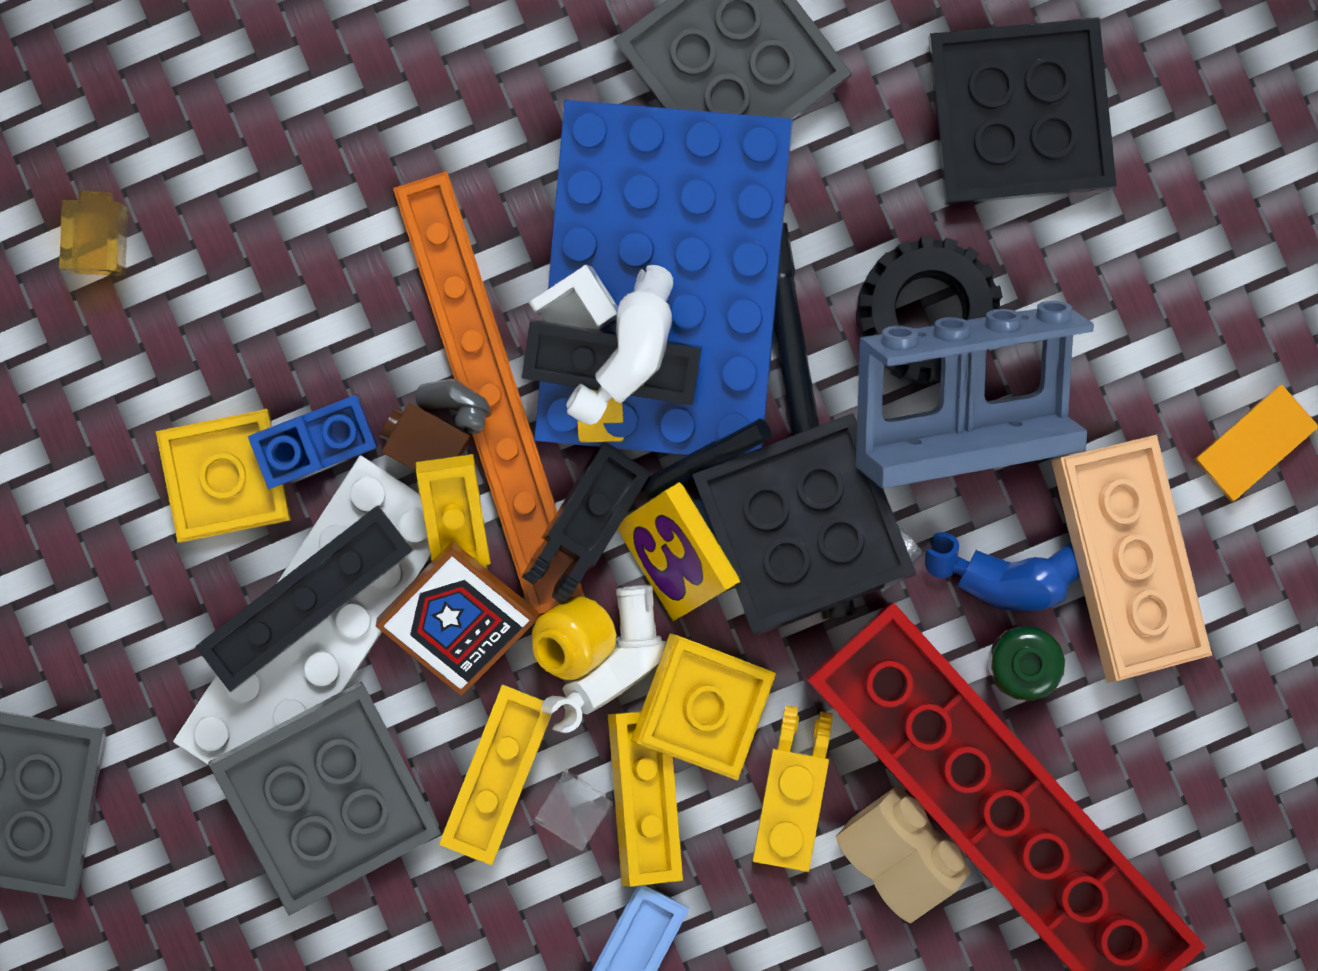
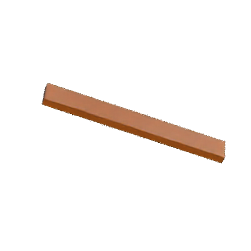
[393,171,585,618]

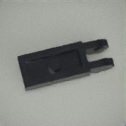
[522,442,651,604]

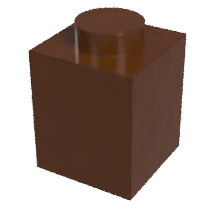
[379,402,472,471]

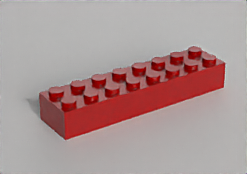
[805,602,1207,971]

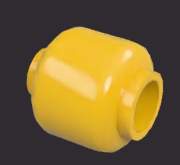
[532,596,616,680]

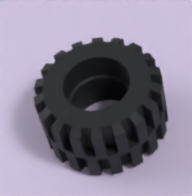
[856,236,1003,384]

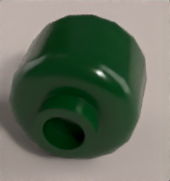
[987,626,1065,701]

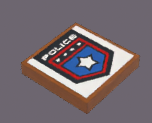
[375,541,538,696]

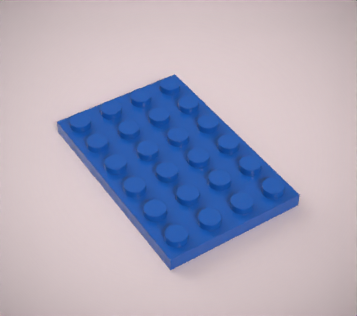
[534,100,793,459]

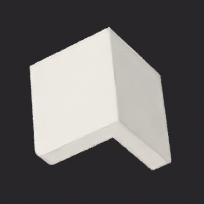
[529,265,618,330]

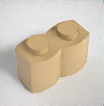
[835,786,971,923]

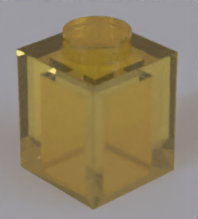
[59,191,128,276]

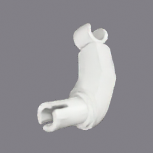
[566,265,674,425]
[542,585,666,733]

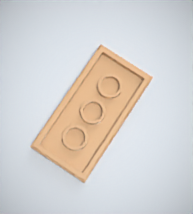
[1051,435,1212,683]

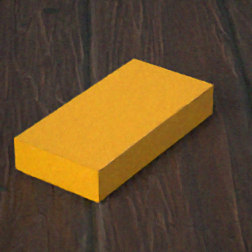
[1194,384,1318,502]

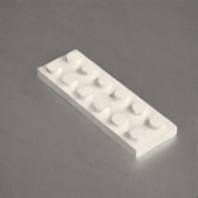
[173,455,431,765]

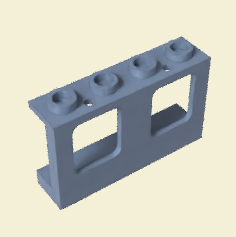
[856,301,1094,489]

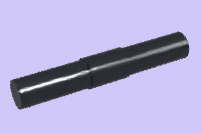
[644,418,771,498]

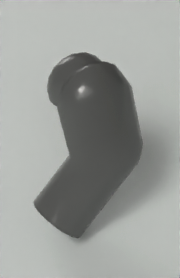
[416,379,491,434]

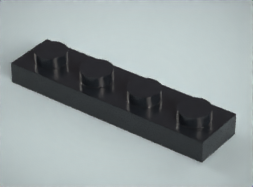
[195,505,414,692]

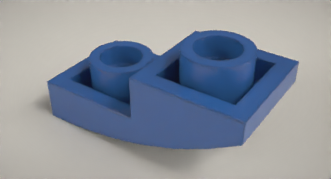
[248,394,378,489]

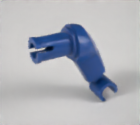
[925,532,1080,611]

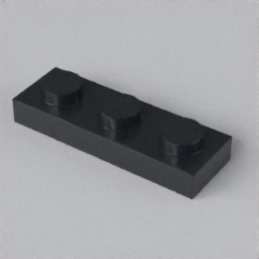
[522,320,702,405]

